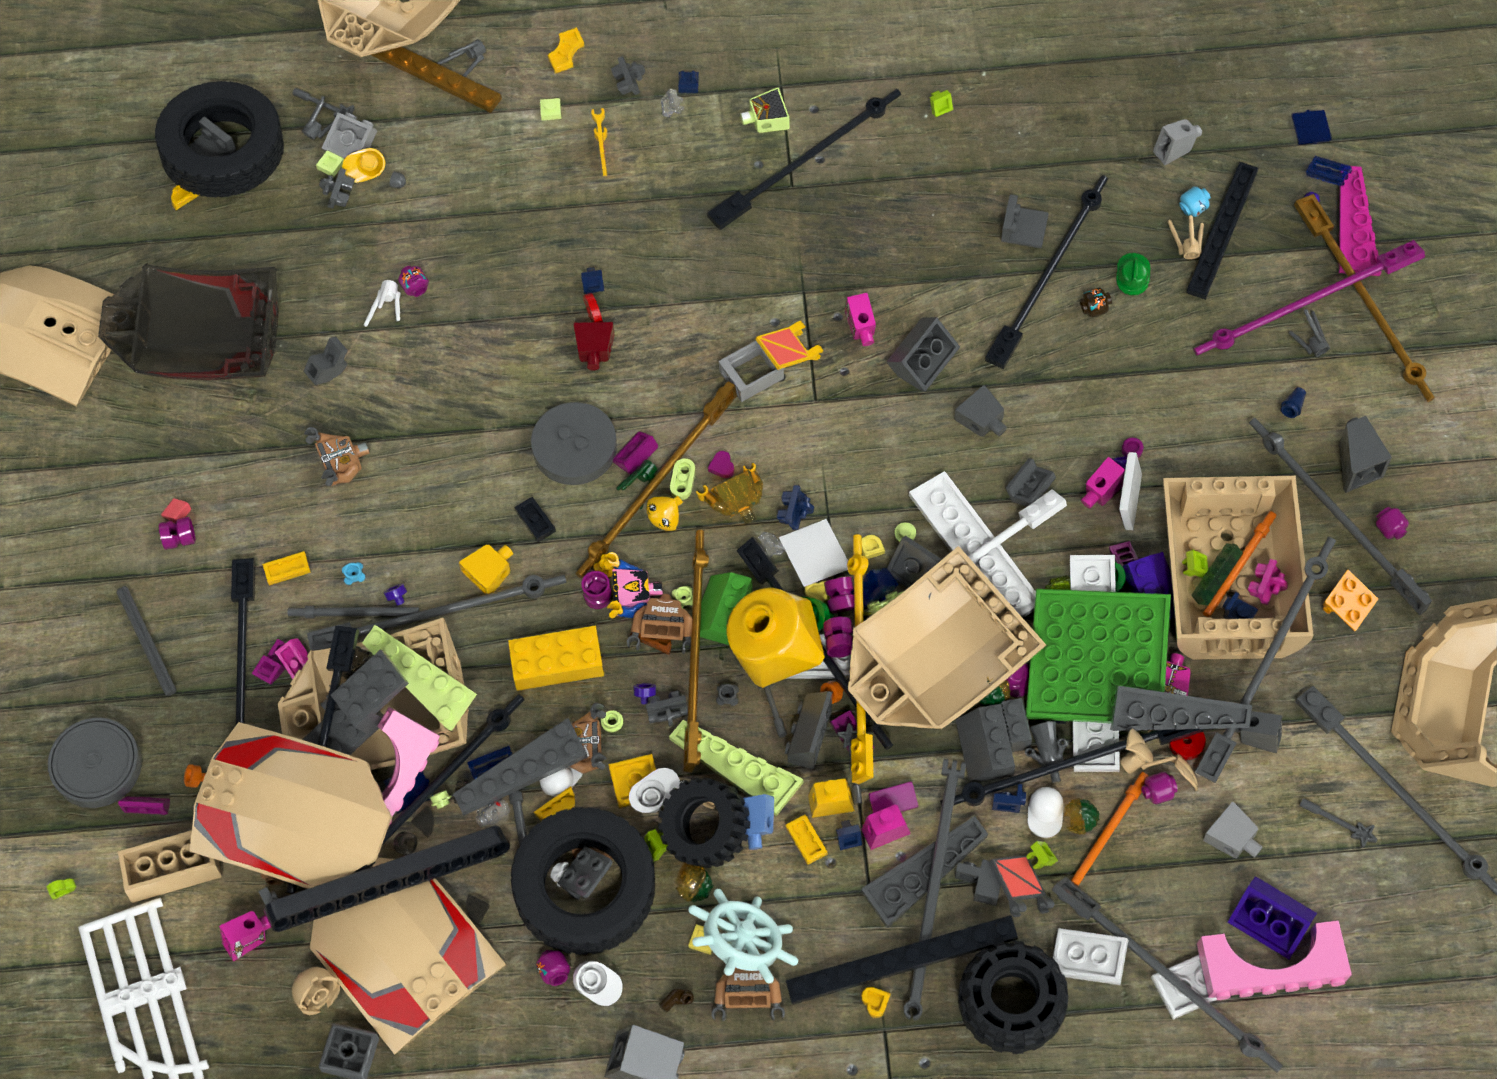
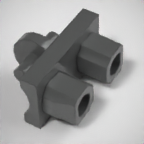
[611,56,645,95]
[319,168,355,209]
[646,691,688,727]

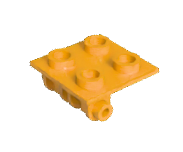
[1323,570,1378,632]

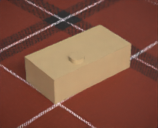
[118,830,222,903]

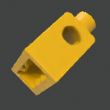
[458,545,513,595]
[808,779,855,818]

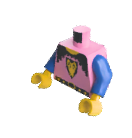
[604,552,663,619]

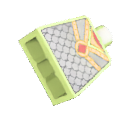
[740,88,790,133]

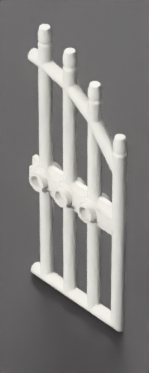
[78,897,209,1079]

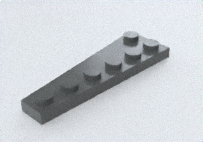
[453,718,588,816]

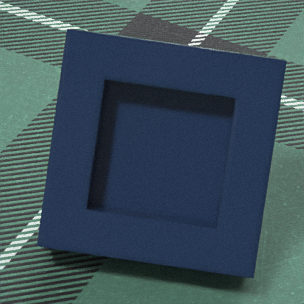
[678,71,699,93]
[581,267,605,294]
[836,820,862,850]

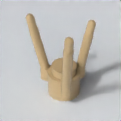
[1168,215,1204,259]

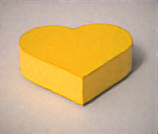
[861,987,891,1018]

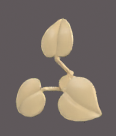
[1120,729,1198,792]

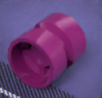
[159,517,196,550]
[581,571,612,609]
[824,577,854,613]
[823,617,853,658]

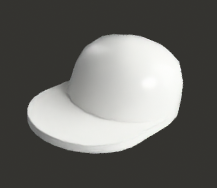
[539,766,583,797]
[1028,787,1064,838]
[573,961,623,1006]

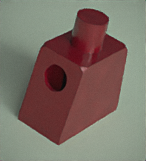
[574,322,615,371]

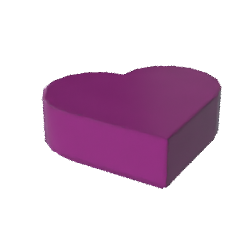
[708,451,734,478]

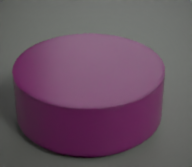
[1121,437,1144,458]

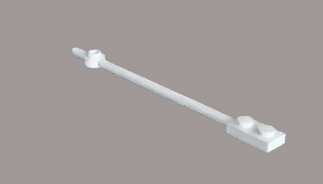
[870,490,1067,617]

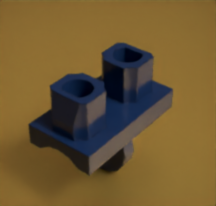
[777,485,814,530]

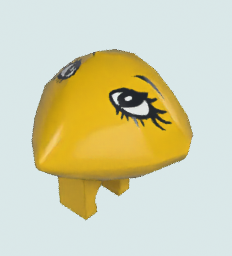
[646,496,683,531]

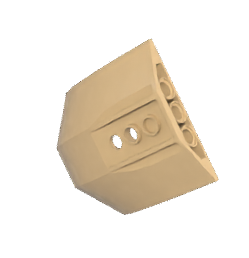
[318,0,460,57]
[0,265,138,407]

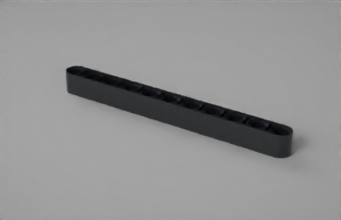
[264,826,510,932]

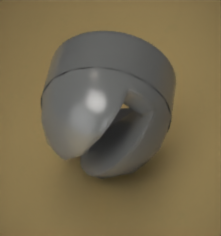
[390,171,406,189]

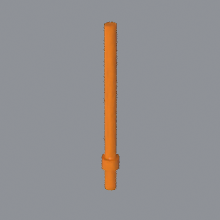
[1203,511,1277,617]
[1071,772,1149,886]

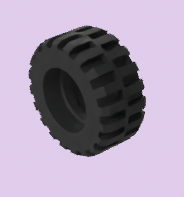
[658,777,750,868]

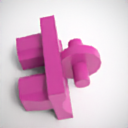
[1248,559,1288,605]

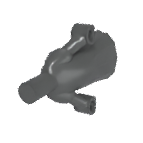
[1025,721,1068,783]

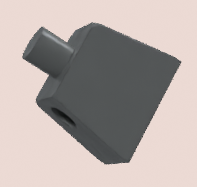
[955,385,1007,437]
[1235,711,1282,754]

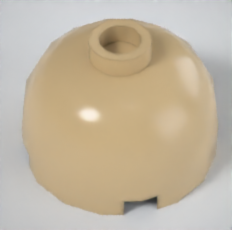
[292,967,340,1015]

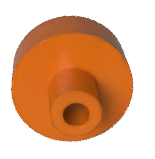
[820,681,844,704]
[184,764,206,788]

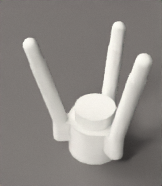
[364,280,401,327]

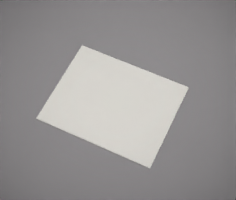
[779,519,848,587]

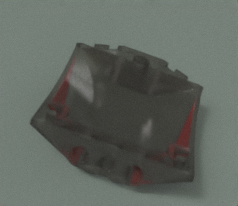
[98,263,279,380]

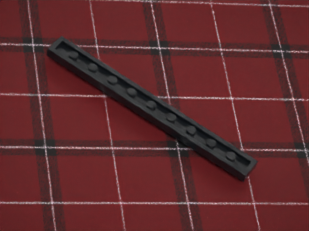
[785,915,1018,1005]

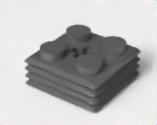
[319,1023,379,1079]

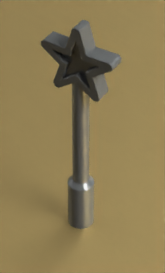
[293,88,355,117]
[750,678,787,738]
[837,723,862,805]
[1300,798,1378,848]

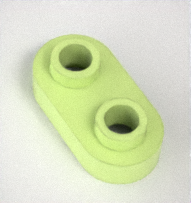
[670,459,696,500]

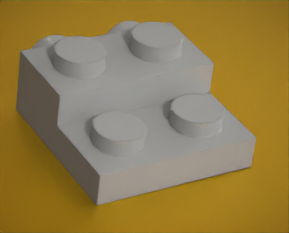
[322,112,377,159]

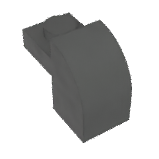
[304,337,348,385]
[955,859,1001,906]

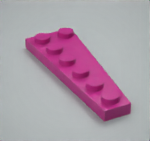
[1339,165,1381,276]

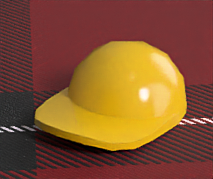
[342,148,385,183]

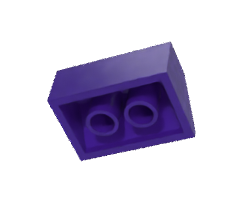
[1122,552,1175,619]
[1228,876,1317,960]

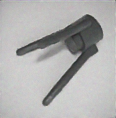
[437,39,486,77]
[301,96,345,140]
[1289,309,1330,356]

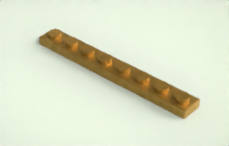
[371,47,502,113]

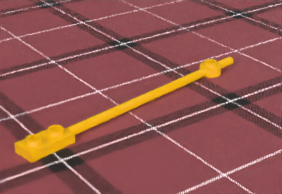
[847,534,873,784]

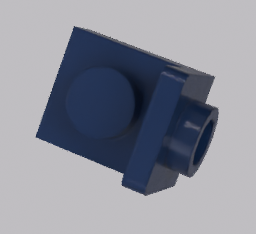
[1222,592,1258,619]
[992,784,1026,813]

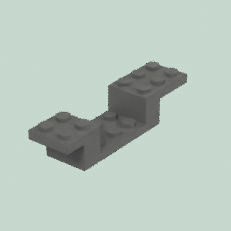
[302,649,409,755]

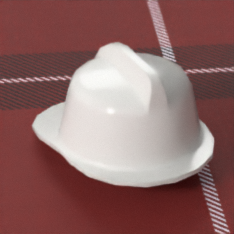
[629,768,680,813]

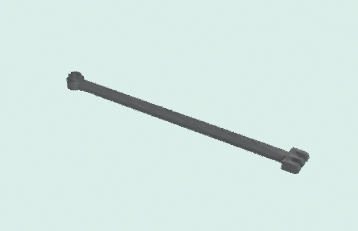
[904,759,967,1021]

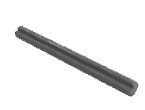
[116,586,177,696]

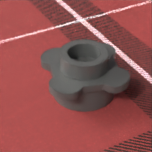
[716,684,739,706]

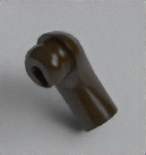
[659,989,694,1013]

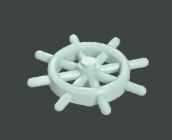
[688,888,798,983]

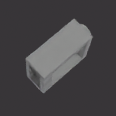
[719,341,785,402]

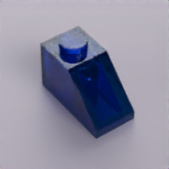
[851,568,899,610]

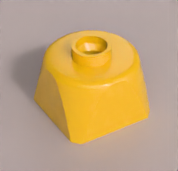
[726,588,825,688]

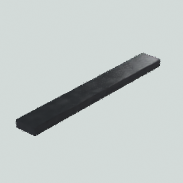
[1186,162,1259,300]

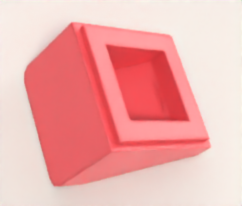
[161,498,191,523]

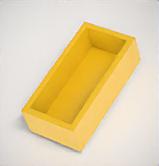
[508,626,604,691]

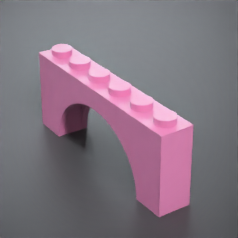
[377,707,440,825]
[1197,921,1352,1000]

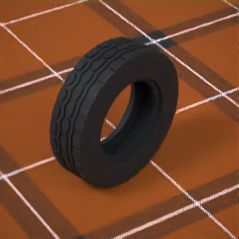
[155,81,284,198]
[511,807,655,955]

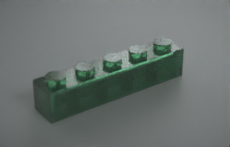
[1191,543,1243,605]

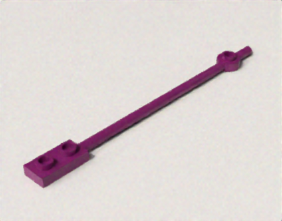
[1193,240,1425,356]

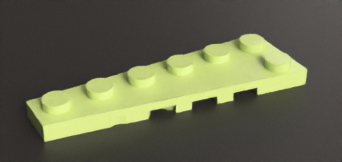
[362,625,477,731]
[669,720,803,816]

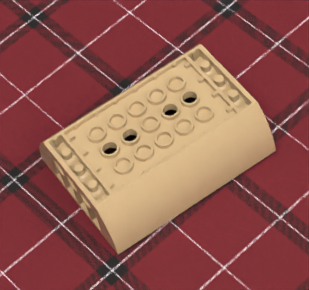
[1163,476,1313,660]

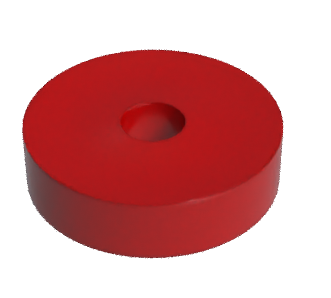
[583,293,603,322]
[1168,732,1206,760]

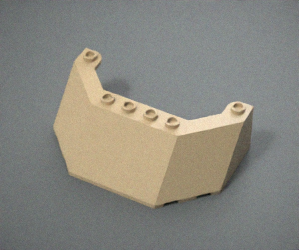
[1391,598,1497,787]

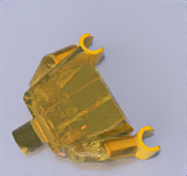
[696,463,763,525]

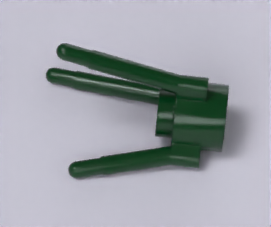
[616,460,658,509]

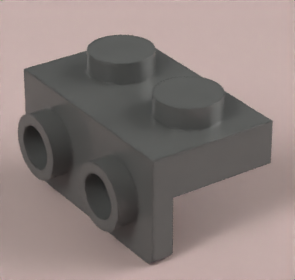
[1006,458,1056,507]

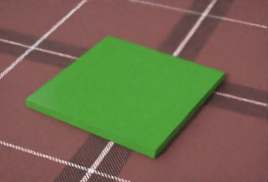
[1026,589,1171,723]

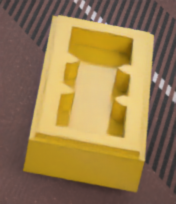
[263,551,311,586]
[785,814,828,865]

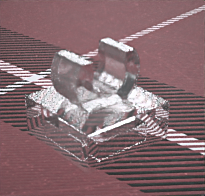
[661,89,684,117]
[758,532,786,558]

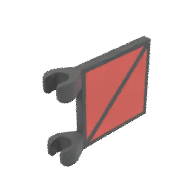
[990,855,1055,917]

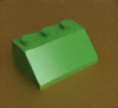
[700,572,753,646]

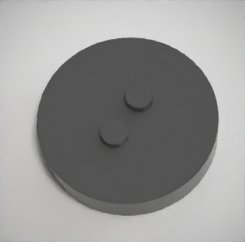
[531,402,617,485]
[48,718,142,808]

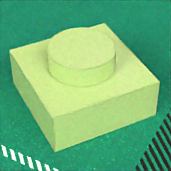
[540,98,561,120]
[316,150,344,177]

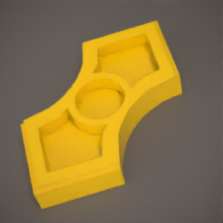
[548,27,584,74]

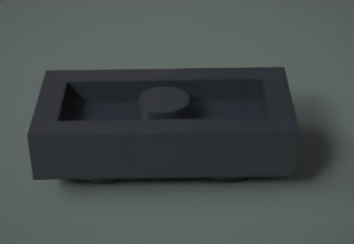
[514,496,556,542]

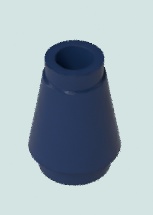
[1281,387,1306,418]

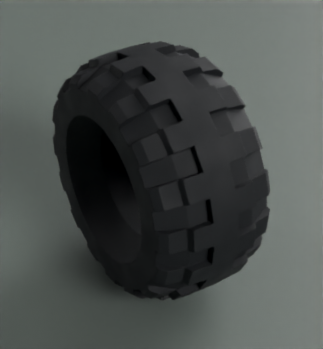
[958,941,1069,1054]

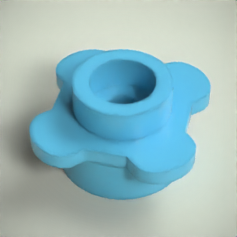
[342,562,366,585]

